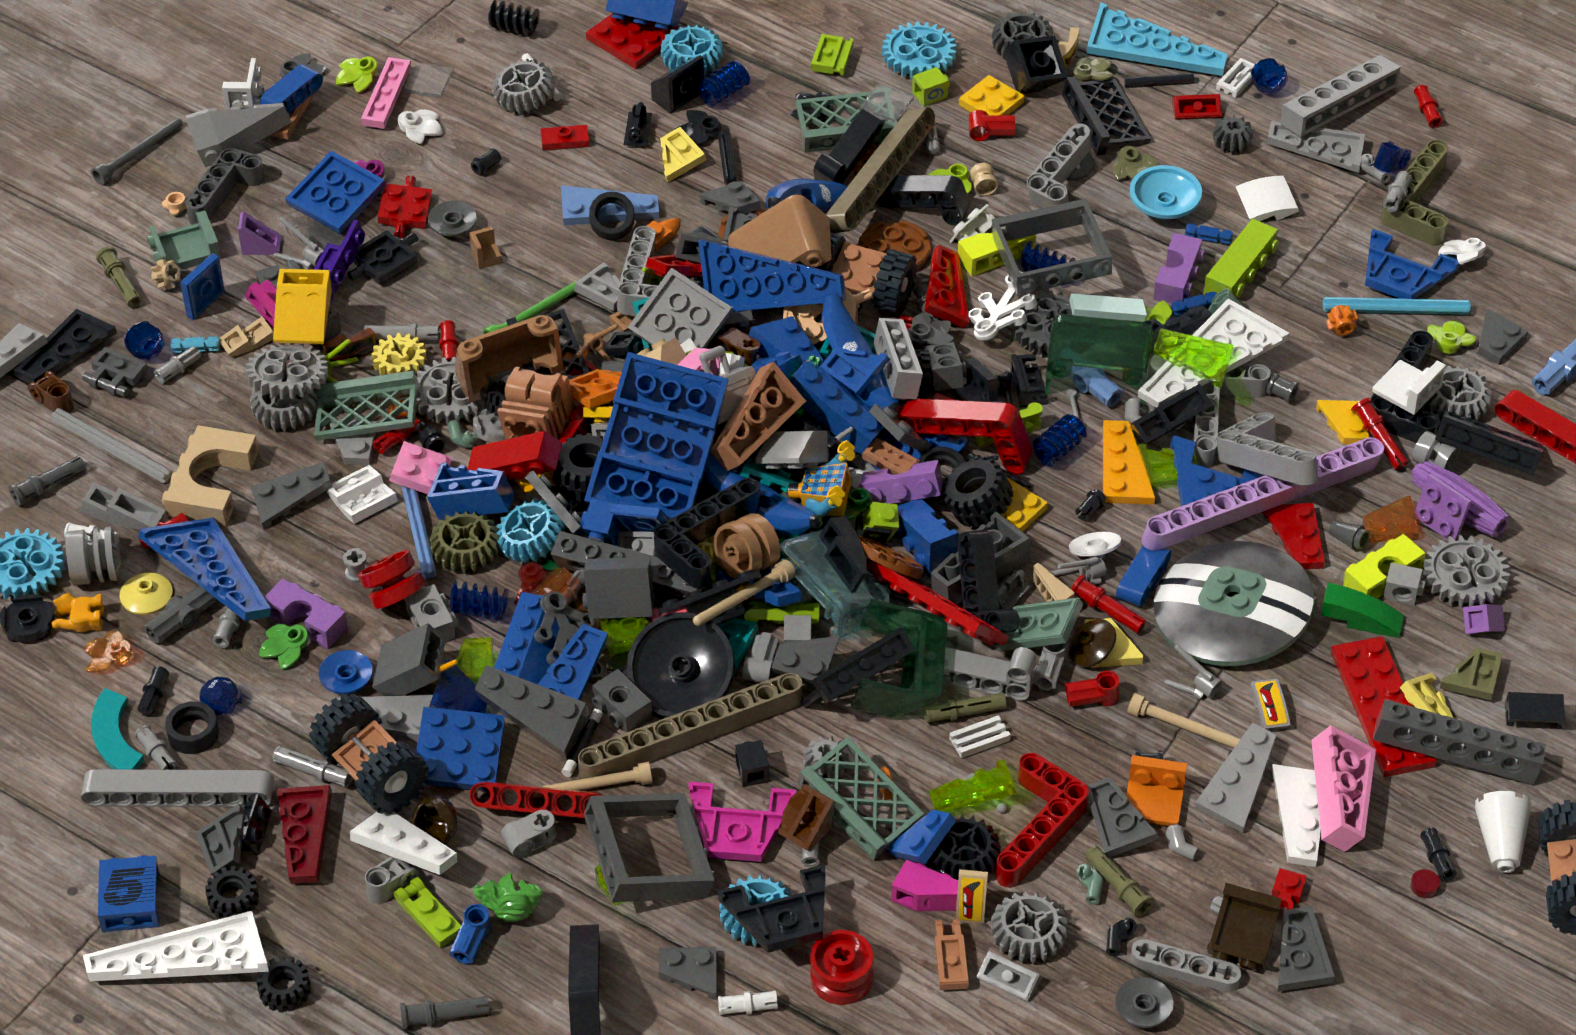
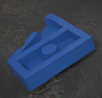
[820,348,890,396]
[886,810,956,864]

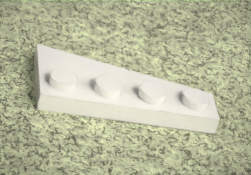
[350,811,457,875]

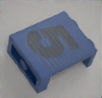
[98,855,160,932]

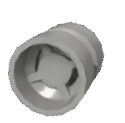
[1412,431,1460,471]

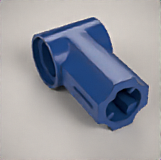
[450,904,491,965]

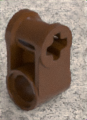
[712,328,760,366]
[28,371,74,413]

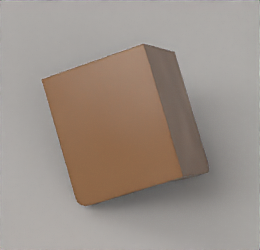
[469,227,502,269]

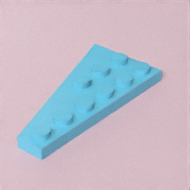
[1087,2,1228,76]

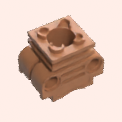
[497,367,577,440]

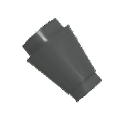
[1329,520,1370,550]

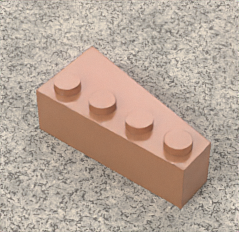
[711,361,806,471]

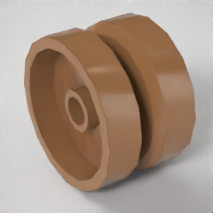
[714,513,780,579]

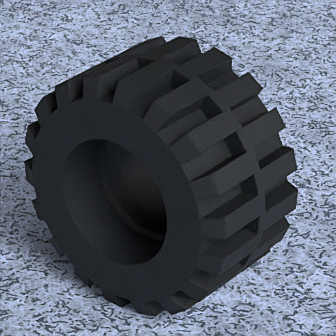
[555,433,603,502]
[942,457,1014,527]

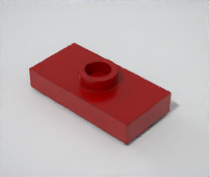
[540,125,589,150]

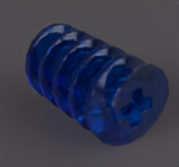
[698,61,750,107]
[1020,241,1076,271]
[1032,414,1087,467]
[450,580,509,621]

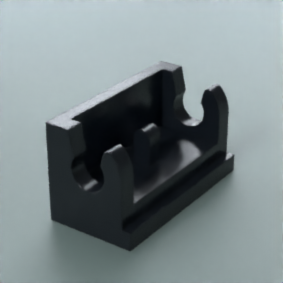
[1010,354,1048,408]
[1504,692,1565,728]

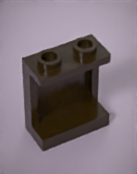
[1207,883,1282,971]

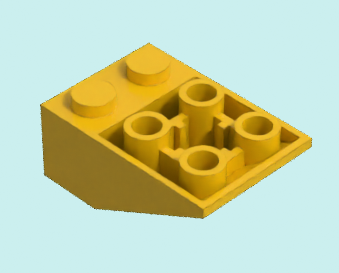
[273,269,332,344]

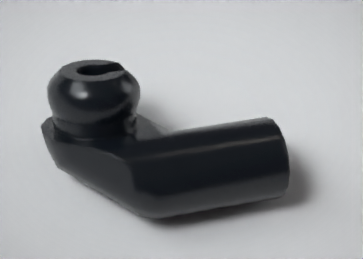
[1106,918,1137,956]

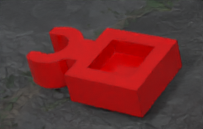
[1272,868,1307,910]

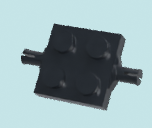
[347,230,419,285]

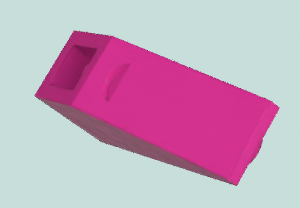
[891,860,958,911]

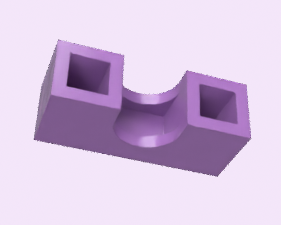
[1153,233,1205,303]
[859,460,944,504]
[264,579,348,649]

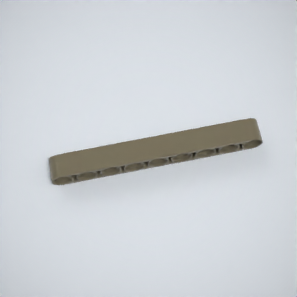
[826,107,935,233]
[578,673,802,779]

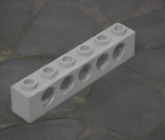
[1280,55,1401,137]

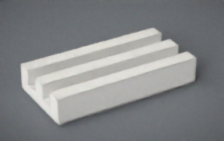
[1216,58,1261,98]
[949,715,1011,758]

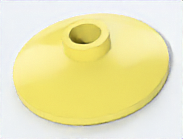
[120,573,173,615]

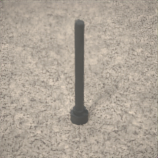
[91,118,183,185]

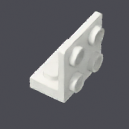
[222,58,264,110]
[1372,360,1446,415]

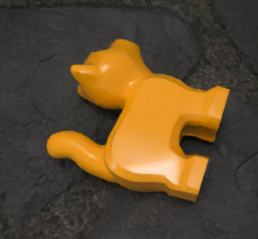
[52,593,104,632]

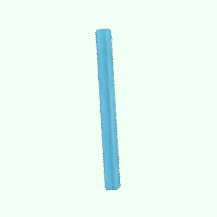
[1322,297,1471,315]

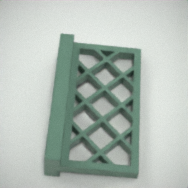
[796,90,897,153]
[314,371,421,441]
[798,737,924,861]

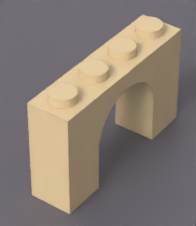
[162,425,259,527]

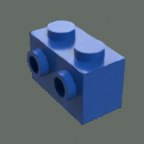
[581,499,624,546]

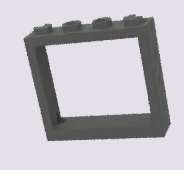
[992,199,1112,295]
[584,793,715,902]

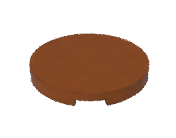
[858,220,931,272]
[857,535,923,579]

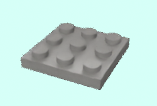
[628,268,733,349]

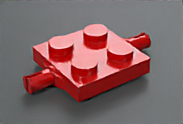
[378,175,432,239]

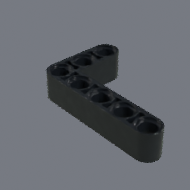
[1371,330,1440,443]
[654,478,761,588]
[568,924,601,1035]

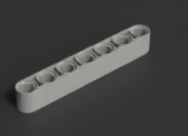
[81,769,274,807]

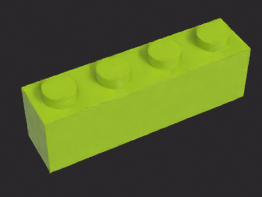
[1204,218,1279,298]

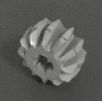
[803,736,849,779]

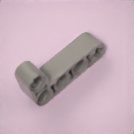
[1027,123,1092,208]
[927,647,1037,701]

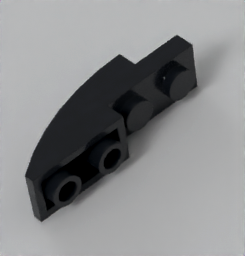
[1112,305,1212,354]

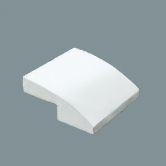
[1236,176,1299,221]
[326,465,398,524]

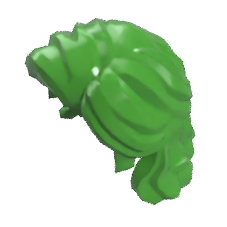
[474,873,543,922]

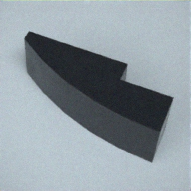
[1130,383,1212,448]
[819,517,867,593]

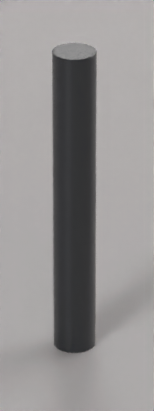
[1124,73,1194,87]

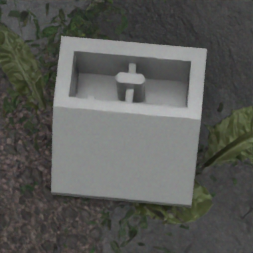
[756,431,828,469]

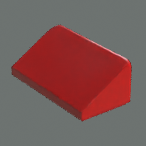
[1172,94,1222,119]

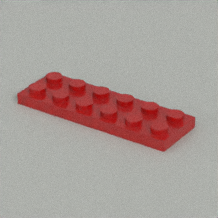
[866,559,1009,646]
[1330,636,1437,777]

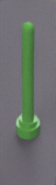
[482,282,576,334]

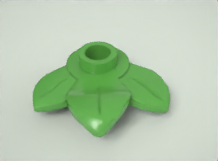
[259,624,309,670]

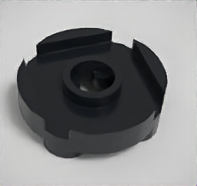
[0,594,55,642]

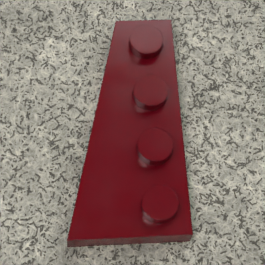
[276,785,332,884]

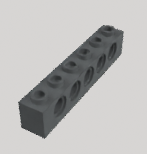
[551,531,712,600]
[1373,699,1546,785]

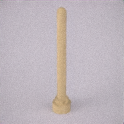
[693,560,796,626]
[1127,693,1240,748]
[532,762,653,799]

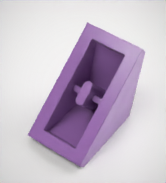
[238,211,282,255]

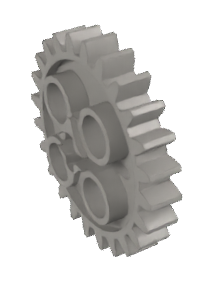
[246,343,328,399]
[416,357,491,424]
[1423,535,1510,608]

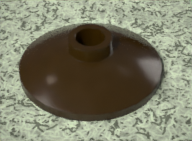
[1069,619,1116,667]

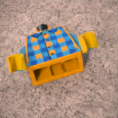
[788,440,855,517]

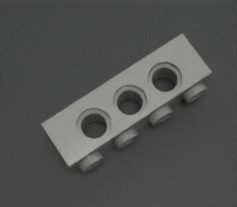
[873,318,923,400]

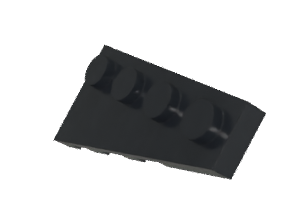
[14,309,117,383]

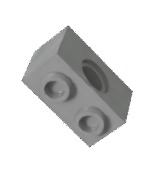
[405,585,457,641]

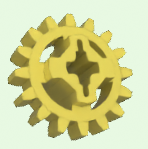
[372,333,427,375]

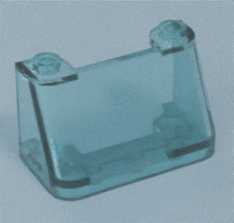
[772,529,890,641]

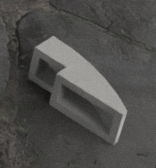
[79,482,166,530]

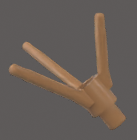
[576,324,618,361]

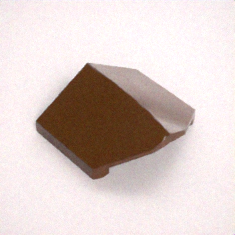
[778,784,836,851]

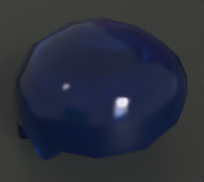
[1251,58,1288,94]
[124,321,165,361]
[199,676,243,716]

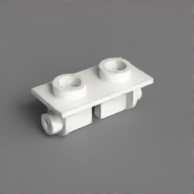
[949,204,995,243]

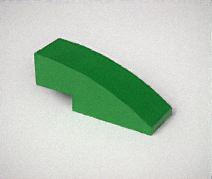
[1321,582,1404,638]

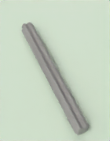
[51,408,172,483]

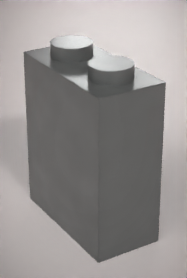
[580,557,655,619]
[372,623,446,696]

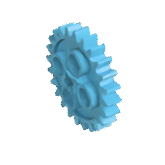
[882,21,957,79]
[0,528,65,600]

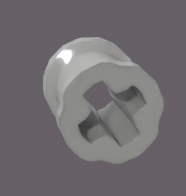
[343,548,367,583]

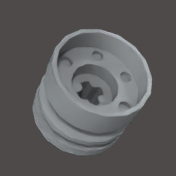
[66,526,121,586]

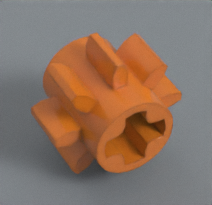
[1326,305,1358,336]

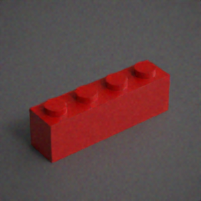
[467,431,562,480]

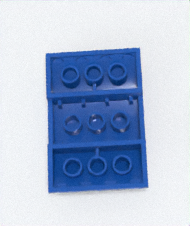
[584,352,729,519]

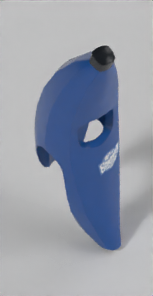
[765,179,848,214]
[822,292,903,415]
[704,452,823,538]

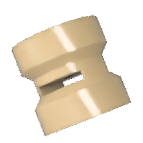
[970,163,998,196]

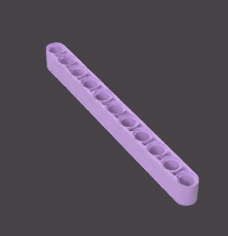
[1141,437,1384,551]

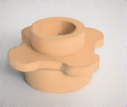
[162,192,187,215]

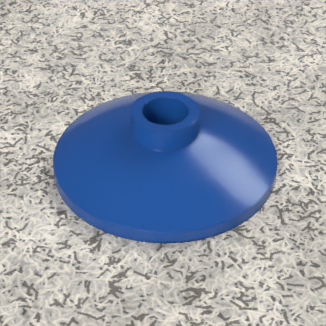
[319,650,373,694]

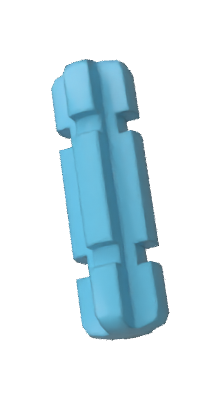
[170,336,220,353]

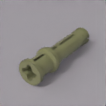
[96,246,142,308]
[1085,846,1154,917]

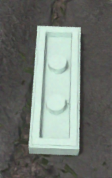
[1069,293,1147,322]

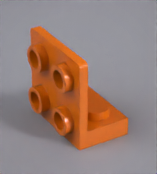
[1126,755,1187,826]

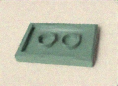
[996,598,1083,651]

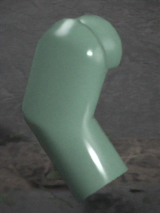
[448,420,477,448]
[1076,864,1103,905]

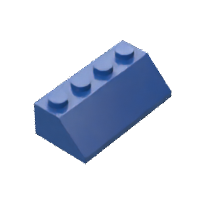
[789,359,885,456]
[494,592,575,685]

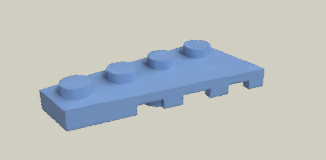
[561,185,659,225]

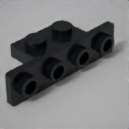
[953,357,1002,403]
[658,570,761,625]

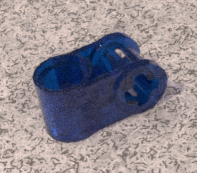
[1373,140,1412,173]

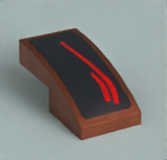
[323,327,377,362]

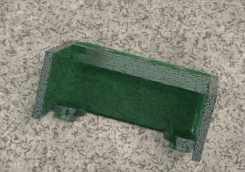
[1045,314,1153,405]
[851,599,948,718]

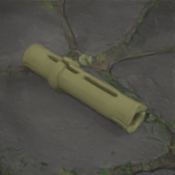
[923,692,1006,723]

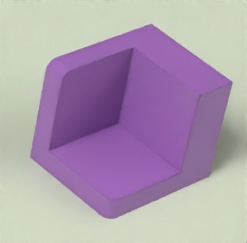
[1463,604,1505,634]

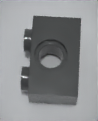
[592,669,653,733]

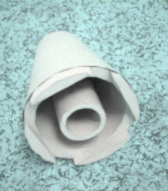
[1475,791,1532,873]

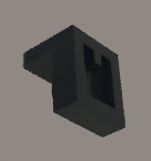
[604,331,644,356]

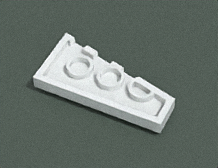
[1271,764,1321,867]

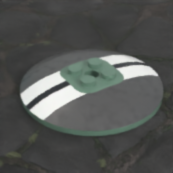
[1154,541,1314,666]

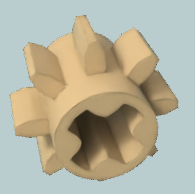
[150,259,181,290]

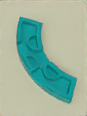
[91,688,144,770]

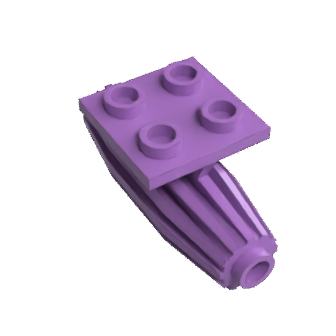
[1412,461,1510,541]

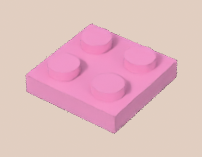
[389,441,452,494]

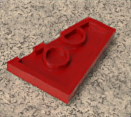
[646,254,703,277]
[1261,503,1325,570]

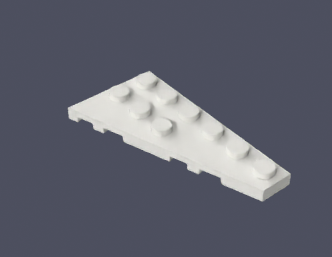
[1138,299,1290,407]
[83,911,269,982]

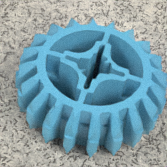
[661,25,723,76]
[496,498,566,564]
[719,874,791,947]

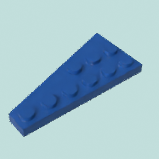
[698,239,846,311]

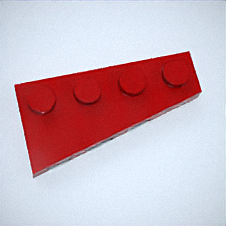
[924,245,970,328]

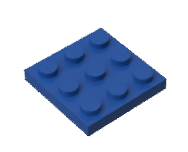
[285,151,387,234]
[416,707,505,792]

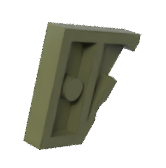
[1440,648,1502,701]

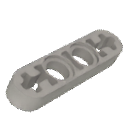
[1131,939,1241,992]

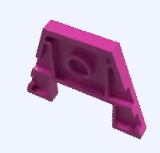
[688,782,796,862]

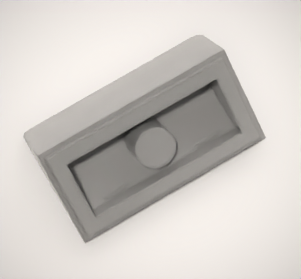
[976,951,1043,1001]

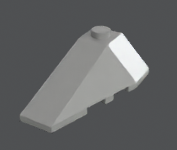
[186,103,291,167]

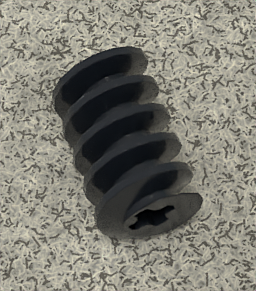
[488,0,540,36]

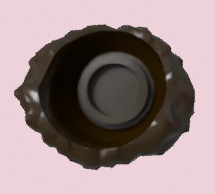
[411,795,458,845]

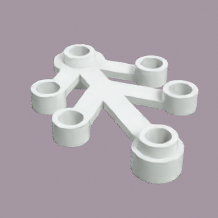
[968,271,1037,341]

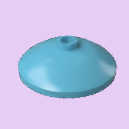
[1129,165,1202,219]

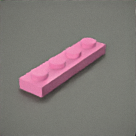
[361,57,411,129]

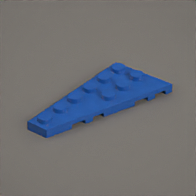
[138,517,271,621]

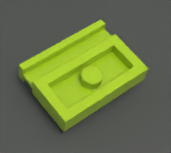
[811,34,854,76]

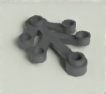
[534,591,608,683]

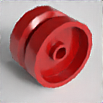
[358,549,426,609]
[810,930,874,1005]

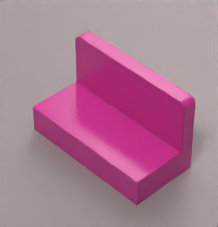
[245,280,277,330]

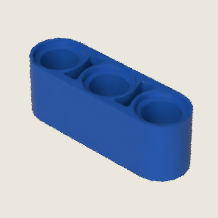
[260,64,323,114]
[1116,546,1172,608]

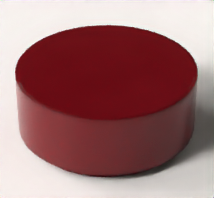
[1410,869,1440,898]

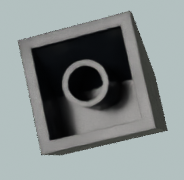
[1004,35,1069,94]
[651,55,705,114]

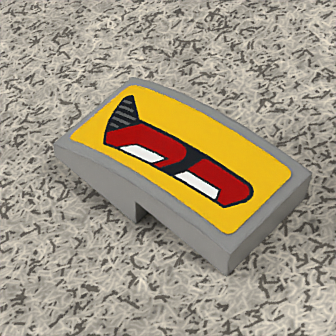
[1250,678,1291,731]

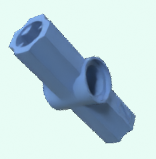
[1532,339,1576,396]
[1055,347,1123,408]

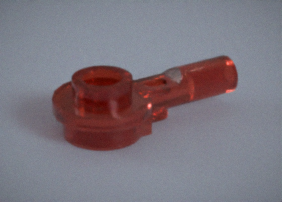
[514,563,545,606]

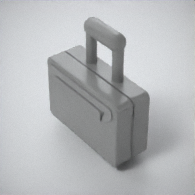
[699,346,756,425]

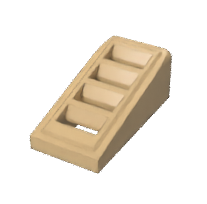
[1033,563,1075,602]

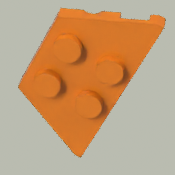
[569,369,622,409]

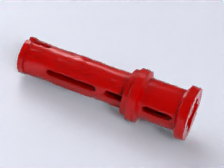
[1351,397,1409,471]
[1071,574,1147,634]

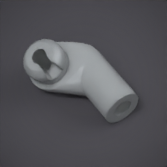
[1360,154,1391,184]
[1124,398,1143,424]
[1165,824,1199,861]

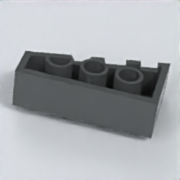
[931,512,1031,605]
[475,665,589,760]

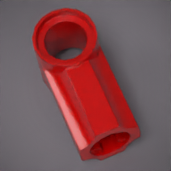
[968,110,1015,141]
[1065,671,1120,707]

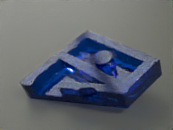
[429,659,488,713]

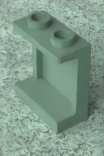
[147,210,221,270]

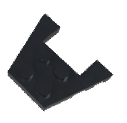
[717,864,826,953]

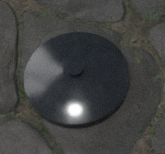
[627,612,735,718]

